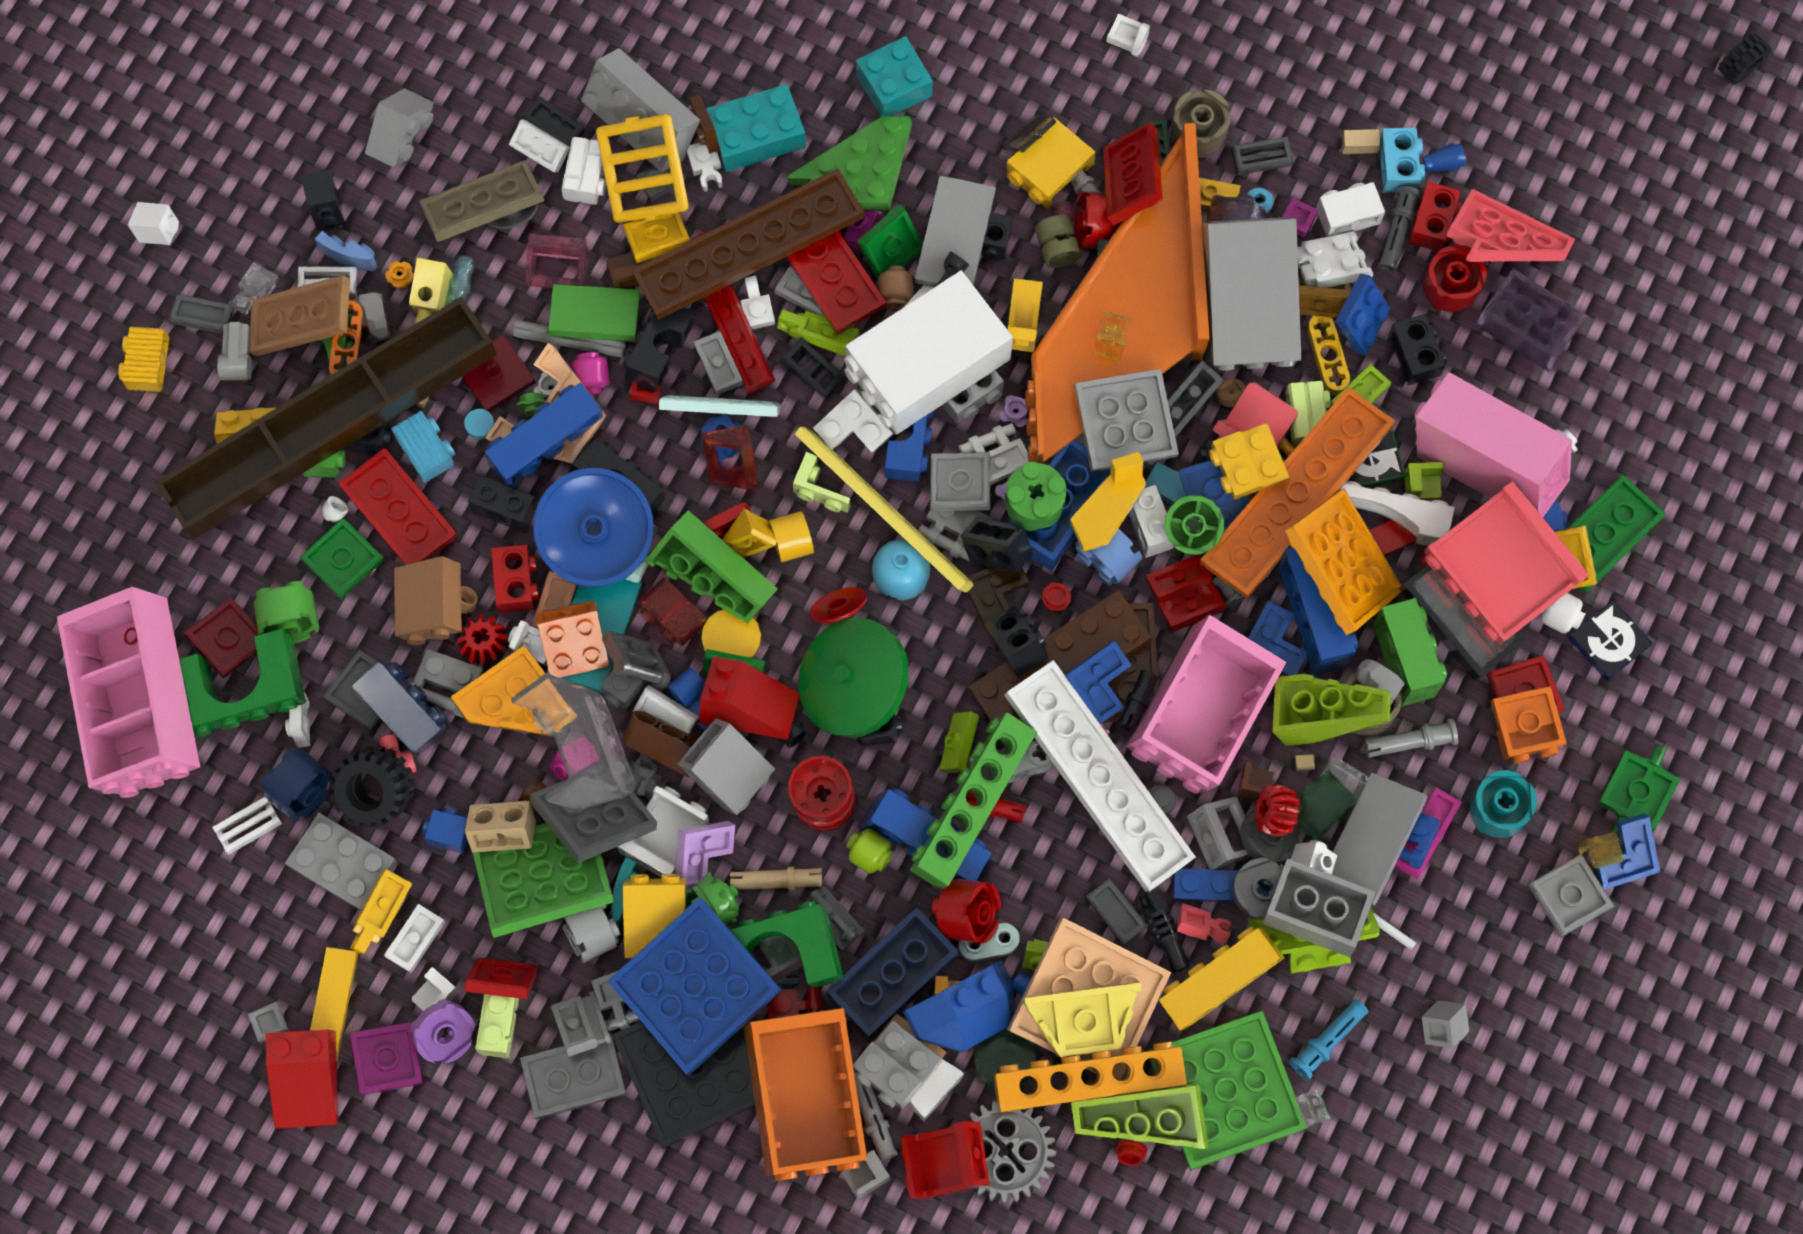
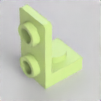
[793,452,850,512]

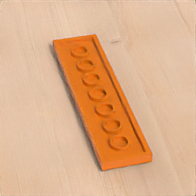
[1200,387,1395,599]

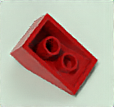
[699,656,800,740]
[266,1030,338,1129]

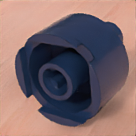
[261,748,334,821]

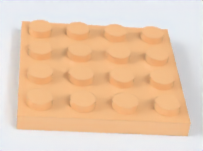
[1007,917,1171,1081]

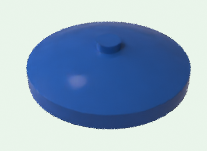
[533,468,654,588]

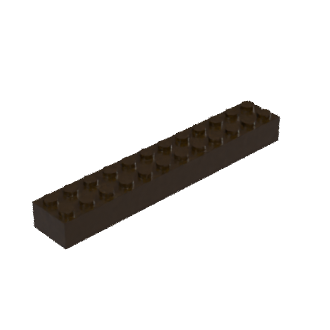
[154,296,497,541]

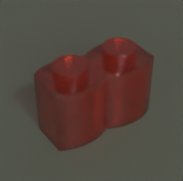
[638,577,707,647]

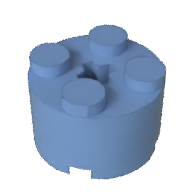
[1075,529,1143,587]

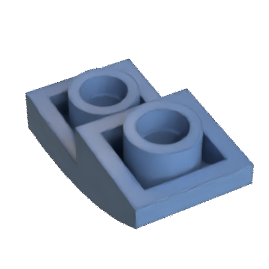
[315,231,377,271]

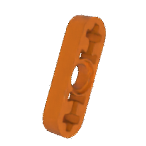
[329,300,363,375]

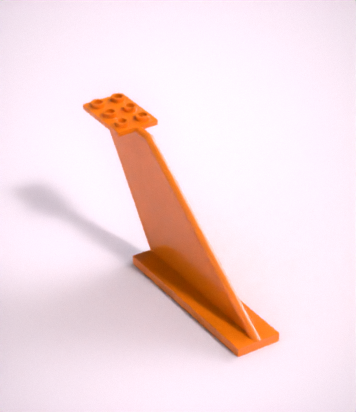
[1025,123,1210,464]

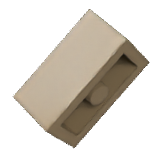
[1341,129,1380,154]

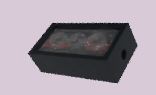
[1398,564,1526,680]

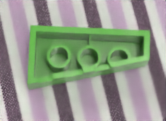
[644,510,778,624]

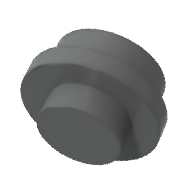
[1149,785,1176,815]

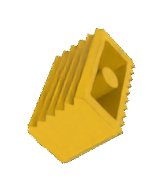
[118,327,170,392]

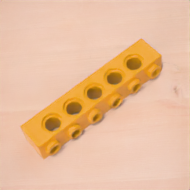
[993,1041,1187,1112]

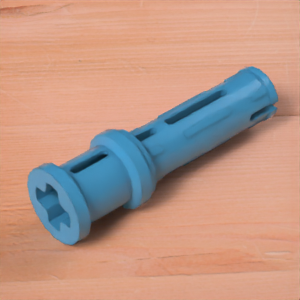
[1289,999,1369,1081]

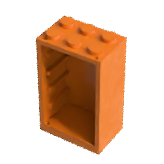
[743,1008,867,1181]

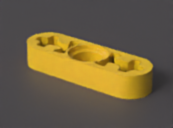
[1307,316,1350,395]

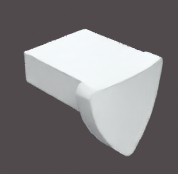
[1106,14,1150,56]

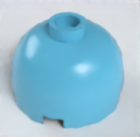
[872,539,931,600]

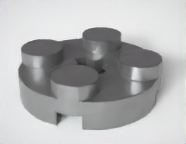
[1232,858,1284,921]

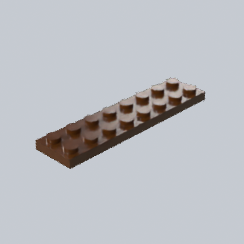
[632,168,865,320]

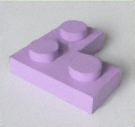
[675,821,735,889]

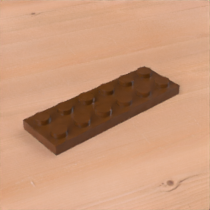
[968,590,1152,723]

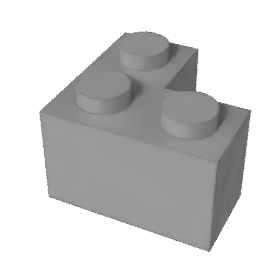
[365,88,434,168]

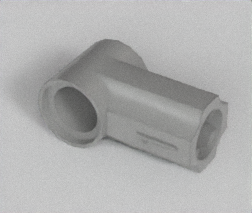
[217,322,252,381]

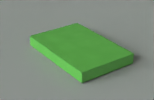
[548,284,640,342]

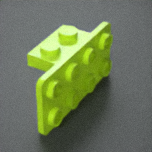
[1247,906,1380,974]

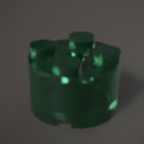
[1297,769,1358,840]

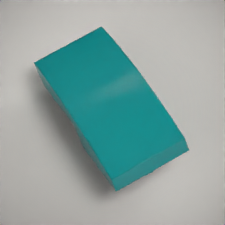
[611,857,639,928]

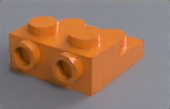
[1490,686,1567,765]

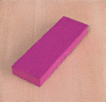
[1394,787,1462,880]

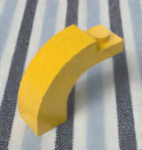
[1007,278,1043,352]

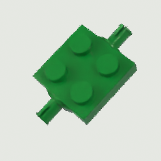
[1598,744,1680,837]

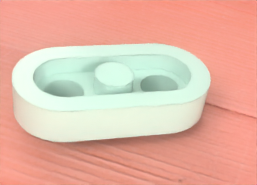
[959,923,1019,962]

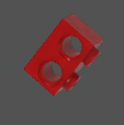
[1408,181,1463,252]
[491,545,539,613]

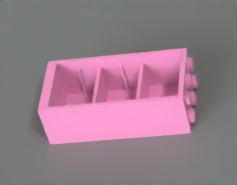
[57,587,200,798]

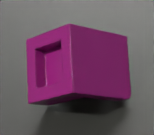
[1282,197,1318,238]

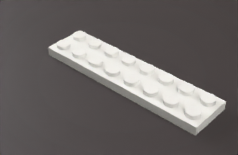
[1004,660,1196,892]

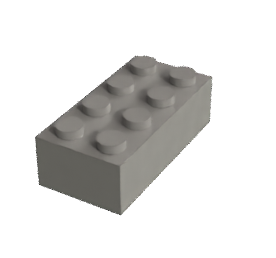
[581,48,700,172]

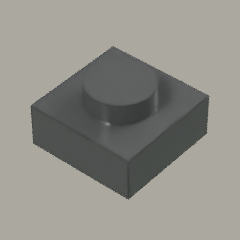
[636,165,674,202]

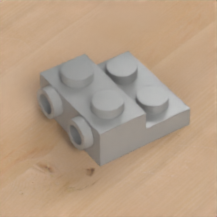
[853,1021,942,1110]

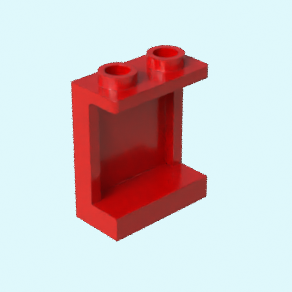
[901,1121,990,1199]

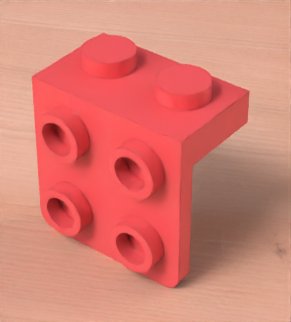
[1213,382,1298,448]

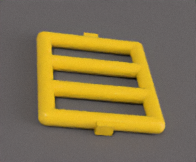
[596,114,689,223]

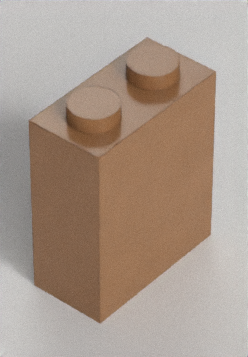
[394,556,462,645]

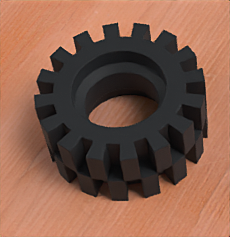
[1717,33,1772,85]

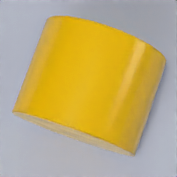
[769,511,814,563]

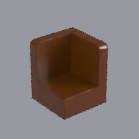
[1237,760,1274,801]

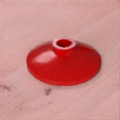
[810,587,867,623]

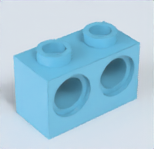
[1379,128,1425,193]

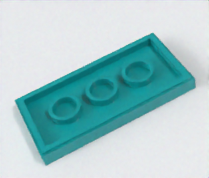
[546,579,643,694]

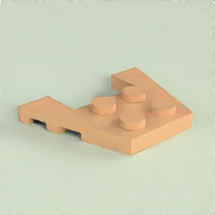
[486,343,607,464]

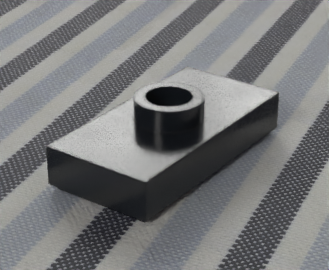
[522,96,585,150]

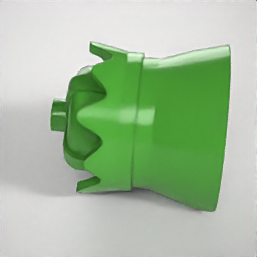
[686,872,739,926]

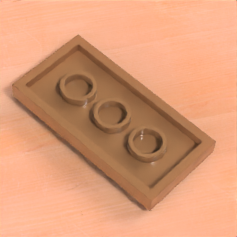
[248,275,350,357]

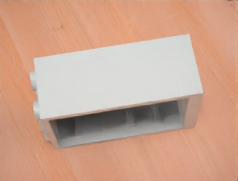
[844,270,1013,435]

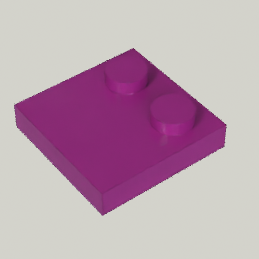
[350,1022,423,1096]

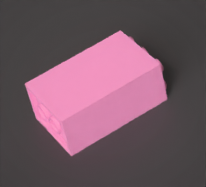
[1414,372,1572,517]
[1125,615,1286,794]

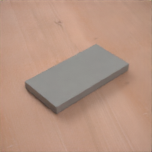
[915,175,996,287]
[1332,773,1428,906]

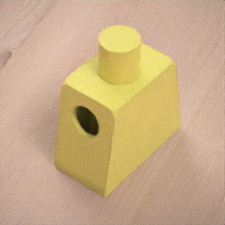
[409,258,455,324]

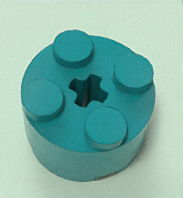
[1469,770,1537,838]

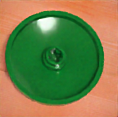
[798,617,908,738]

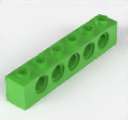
[910,712,1037,890]

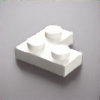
[813,389,894,453]

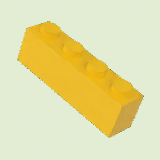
[1159,926,1284,1031]

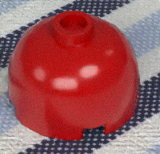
[1073,191,1121,250]

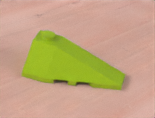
[1272,674,1391,746]

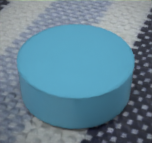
[464,409,495,440]

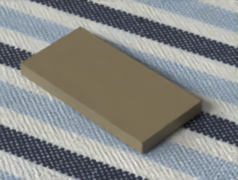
[419,160,544,242]

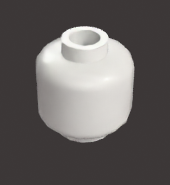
[1541,593,1585,634]

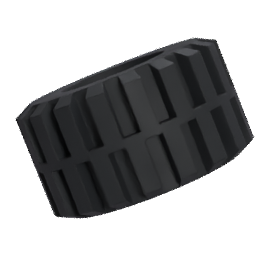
[329,746,415,828]

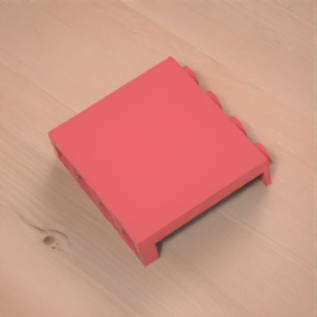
[1424,481,1589,645]

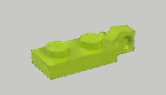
[777,309,860,356]

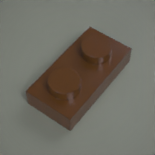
[689,94,720,154]

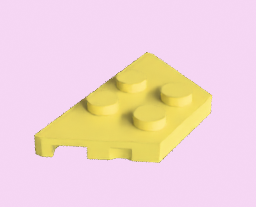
[1022,982,1142,1057]

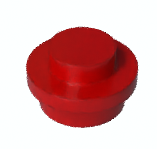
[1041,582,1071,612]
[1115,1139,1147,1166]

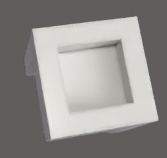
[412,967,459,1011]

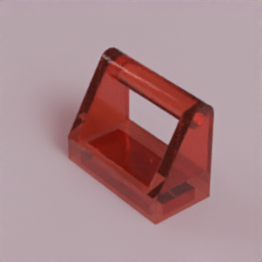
[702,425,758,490]

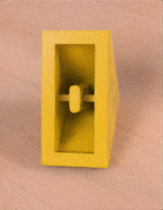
[722,509,777,558]

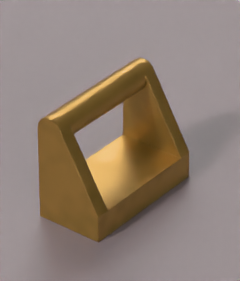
[1298,276,1351,318]

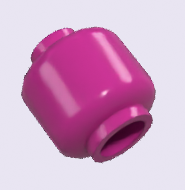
[570,352,610,395]

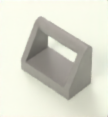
[1187,796,1251,870]

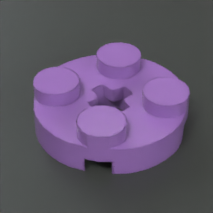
[410,999,475,1063]

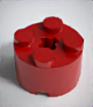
[1423,245,1487,312]
[932,878,1001,943]

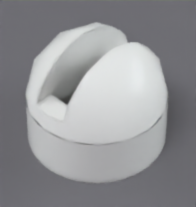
[322,496,348,522]

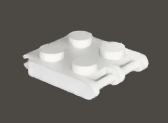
[1297,232,1373,288]

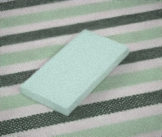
[659,395,781,417]

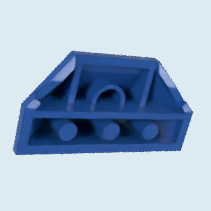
[903,960,1015,1052]

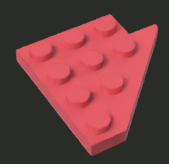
[1446,189,1575,262]

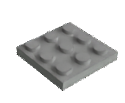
[1073,369,1179,471]

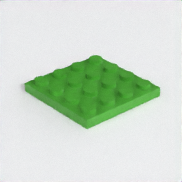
[473,823,614,938]
[1148,1011,1308,1171]

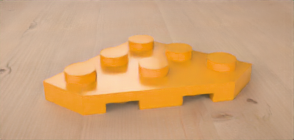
[450,645,578,736]

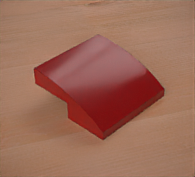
[1146,554,1225,633]

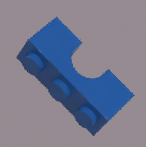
[885,410,934,482]

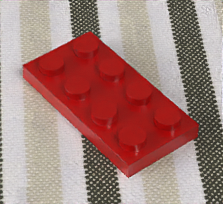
[1103,121,1163,226]
[786,231,887,335]
[338,448,458,565]

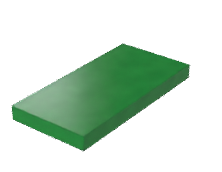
[1567,474,1666,595]

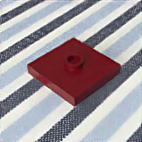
[461,335,536,412]
[184,597,259,679]

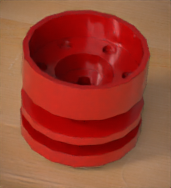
[788,756,856,831]

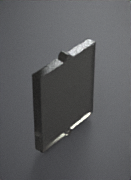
[1000,116,1057,153]

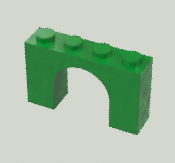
[179,629,306,738]
[730,901,844,988]

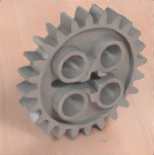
[969,1101,1056,1204]

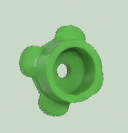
[516,392,545,416]

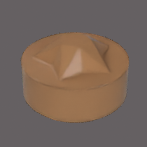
[1216,378,1245,407]

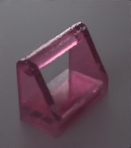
[525,234,589,288]

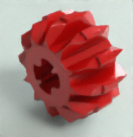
[456,614,508,666]
[1254,784,1300,837]

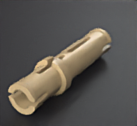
[730,866,823,891]

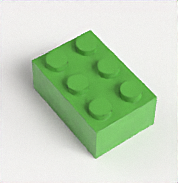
[1372,598,1447,707]

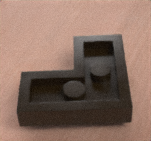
[967,567,1029,634]

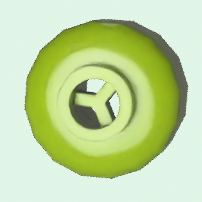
[846,828,894,874]

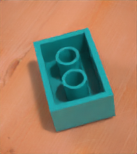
[706,84,806,172]

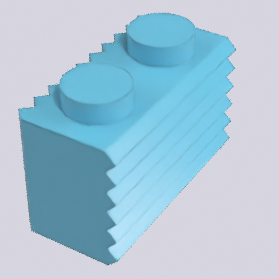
[392,411,455,483]

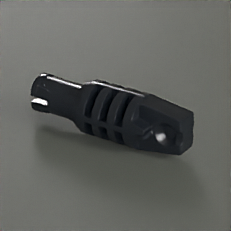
[1139,889,1191,974]

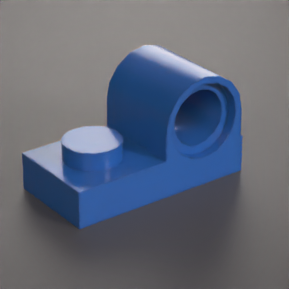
[667,667,709,732]

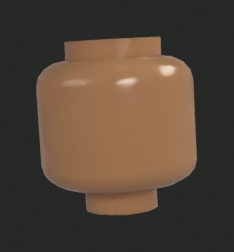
[878,266,915,311]

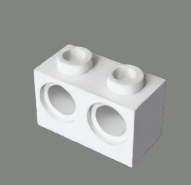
[1128,485,1174,558]

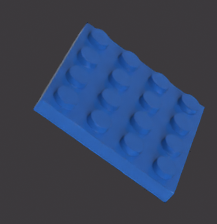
[608,897,782,1075]

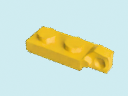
[350,869,412,954]

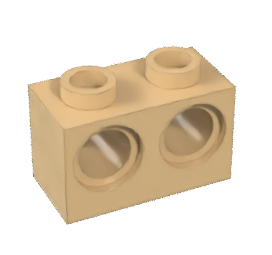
[465,801,536,853]

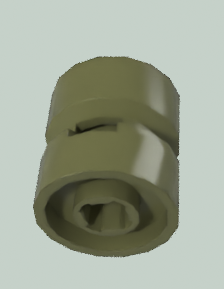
[1035,215,1081,268]

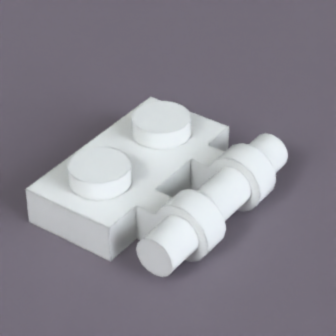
[958,423,1028,485]

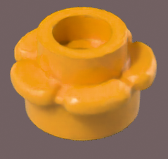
[385,261,414,289]

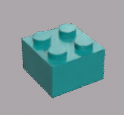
[856,36,933,117]

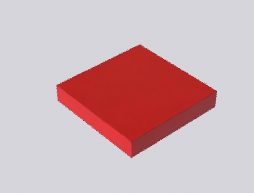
[1486,655,1565,714]
[465,957,538,999]

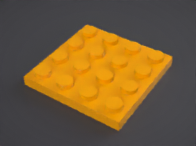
[1285,488,1401,635]

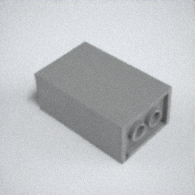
[1202,217,1301,370]

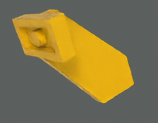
[1070,452,1146,552]

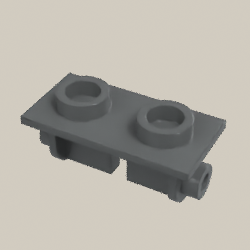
[805,886,865,951]

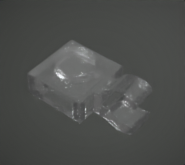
[233,263,279,315]

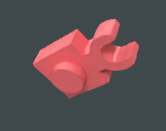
[1177,903,1231,943]

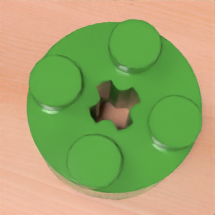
[1005,461,1066,531]
[253,581,319,644]

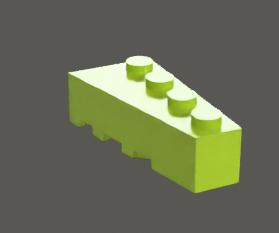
[1071,1083,1208,1149]

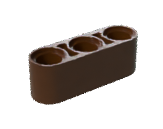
[622,711,698,777]

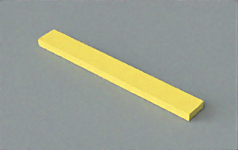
[795,426,974,593]

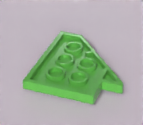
[788,116,912,211]

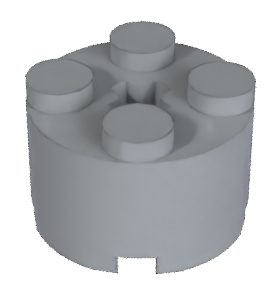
[562,905,620,964]

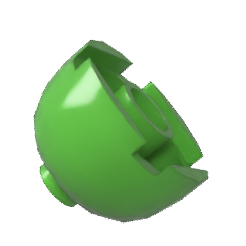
[1165,495,1224,554]

